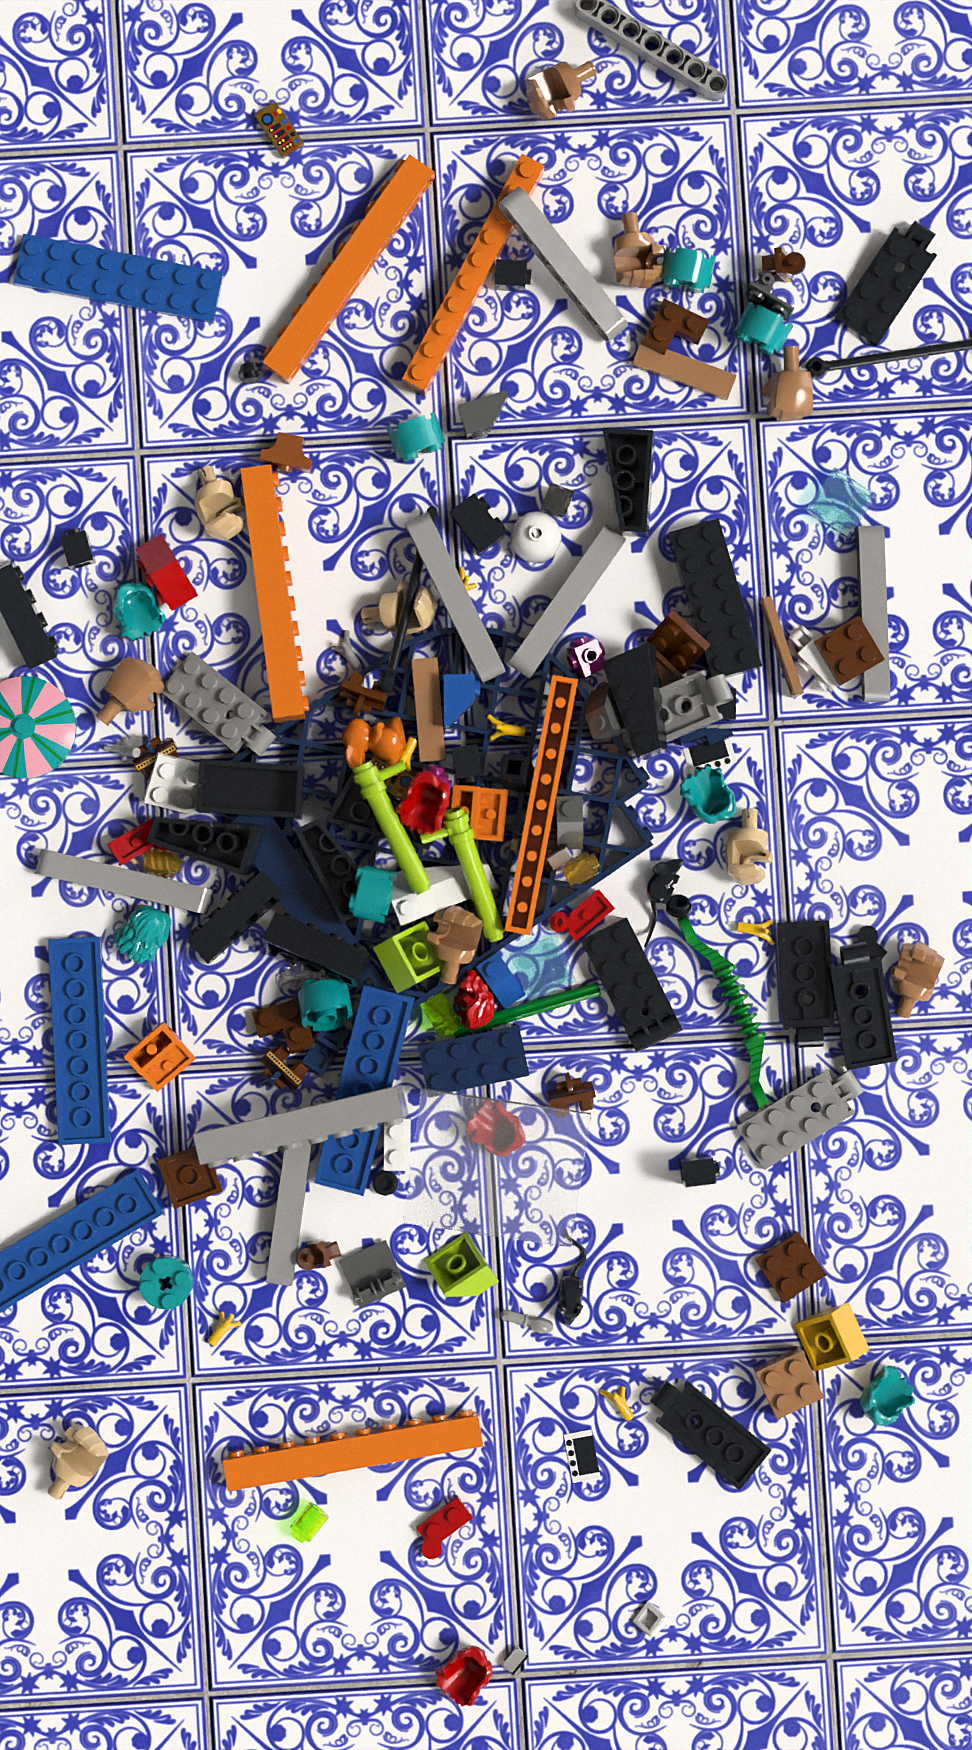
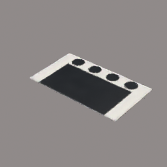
[683,738,737,775]
[564,1430,601,1483]

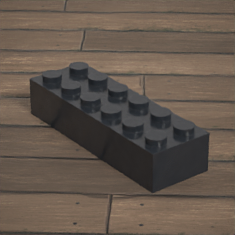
[668,518,762,679]

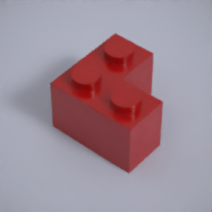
[135,534,198,611]

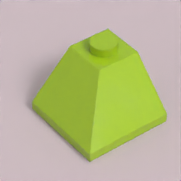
[424,1232,499,1297]

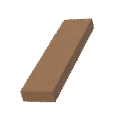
[632,340,737,400]
[760,596,804,698]
[412,657,446,763]

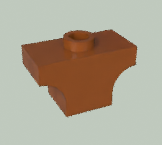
[260,432,313,474]

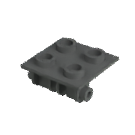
[745,272,794,321]
[339,1239,407,1308]

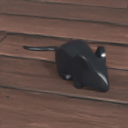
[644,859,684,947]
[557,1229,587,1326]

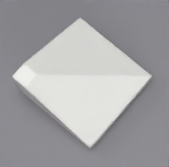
[632,1601,671,1638]

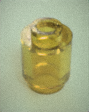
[143,849,183,878]
[561,851,601,886]

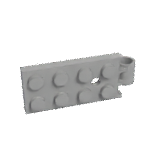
[162,651,276,757]
[616,670,733,757]
[737,1069,864,1170]

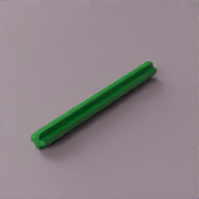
[452,983,601,1037]

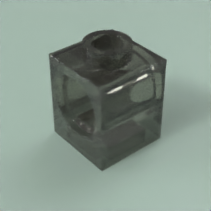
[541,482,575,520]

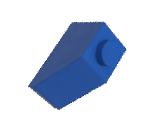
[444,674,480,728]
[476,952,526,1009]

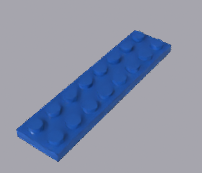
[13,233,224,324]
[48,937,111,1145]
[314,984,415,1196]
[0,1169,165,1312]

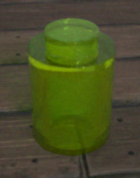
[290,1501,329,1543]

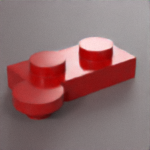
[107,818,169,866]
[549,889,615,941]
[416,1496,473,1559]

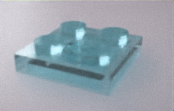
[806,467,877,539]
[509,934,577,1001]

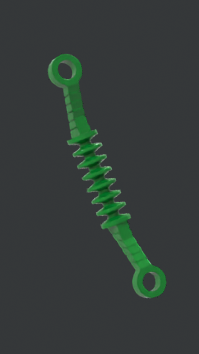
[677,916,769,1108]

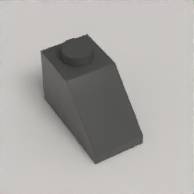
[458,390,508,440]
[585,682,626,739]
[556,796,583,849]

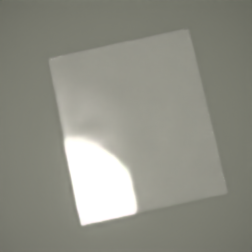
[403,1088,592,1247]

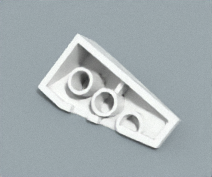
[390,864,497,926]

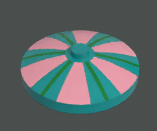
[0,676,77,779]

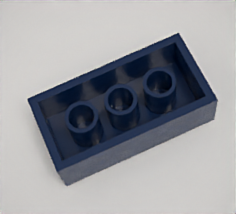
[418,1025,530,1097]

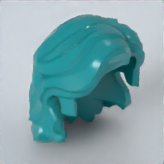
[112,582,166,642]
[680,765,736,824]
[113,905,172,964]
[860,1365,915,1426]

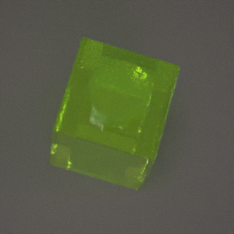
[420,991,463,1038]

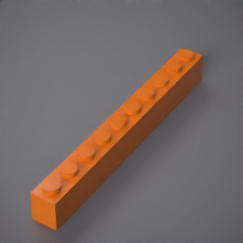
[262,154,435,384]
[402,154,544,396]
[240,464,309,723]
[504,675,578,936]
[223,1409,483,1491]

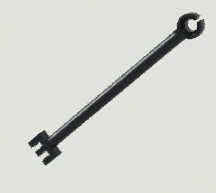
[805,339,972,379]
[377,506,437,693]

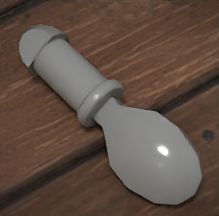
[500,1309,553,1334]

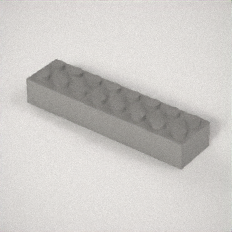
[193,1085,409,1168]

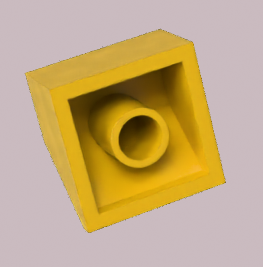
[794,1302,870,1371]

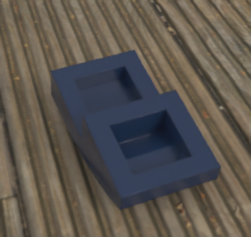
[678,728,734,746]
[301,1026,351,1078]

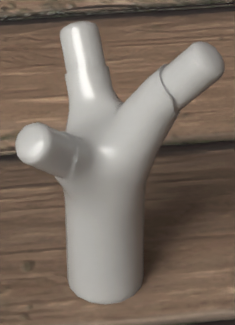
[331,630,362,671]
[104,737,141,762]

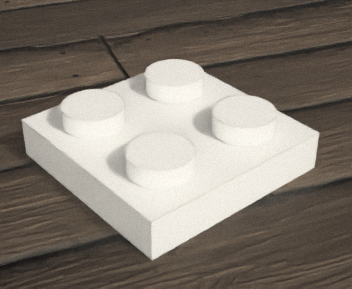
[143,752,202,815]

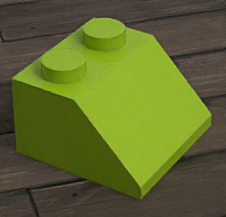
[373,921,444,994]

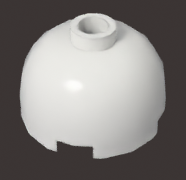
[511,511,562,563]

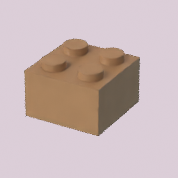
[753,1347,824,1420]

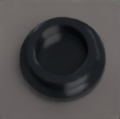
[238,362,264,384]
[666,894,692,918]
[372,1170,398,1196]

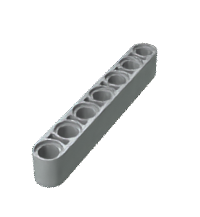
[575,0,728,101]
[498,187,628,342]
[405,512,506,683]
[508,525,626,679]
[856,526,890,702]
[35,849,213,915]
[266,1107,312,1286]

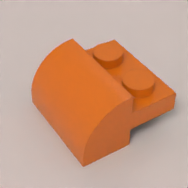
[451,785,508,842]
[123,1022,196,1092]

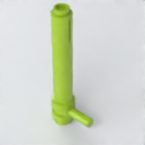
[352,760,431,895]
[420,806,505,942]

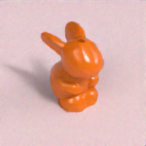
[342,716,406,770]

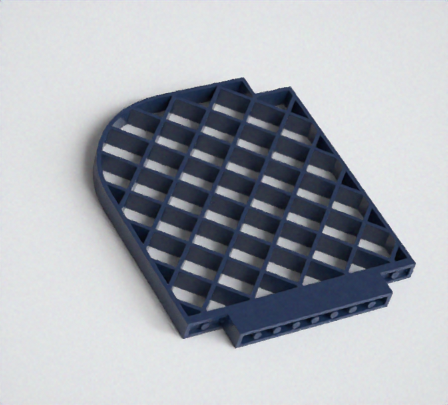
[230,627,654,1010]

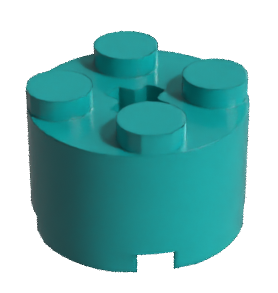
[660,247,716,293]
[734,302,794,357]
[387,412,445,462]
[349,865,396,923]
[297,978,353,1031]
[139,1255,194,1310]

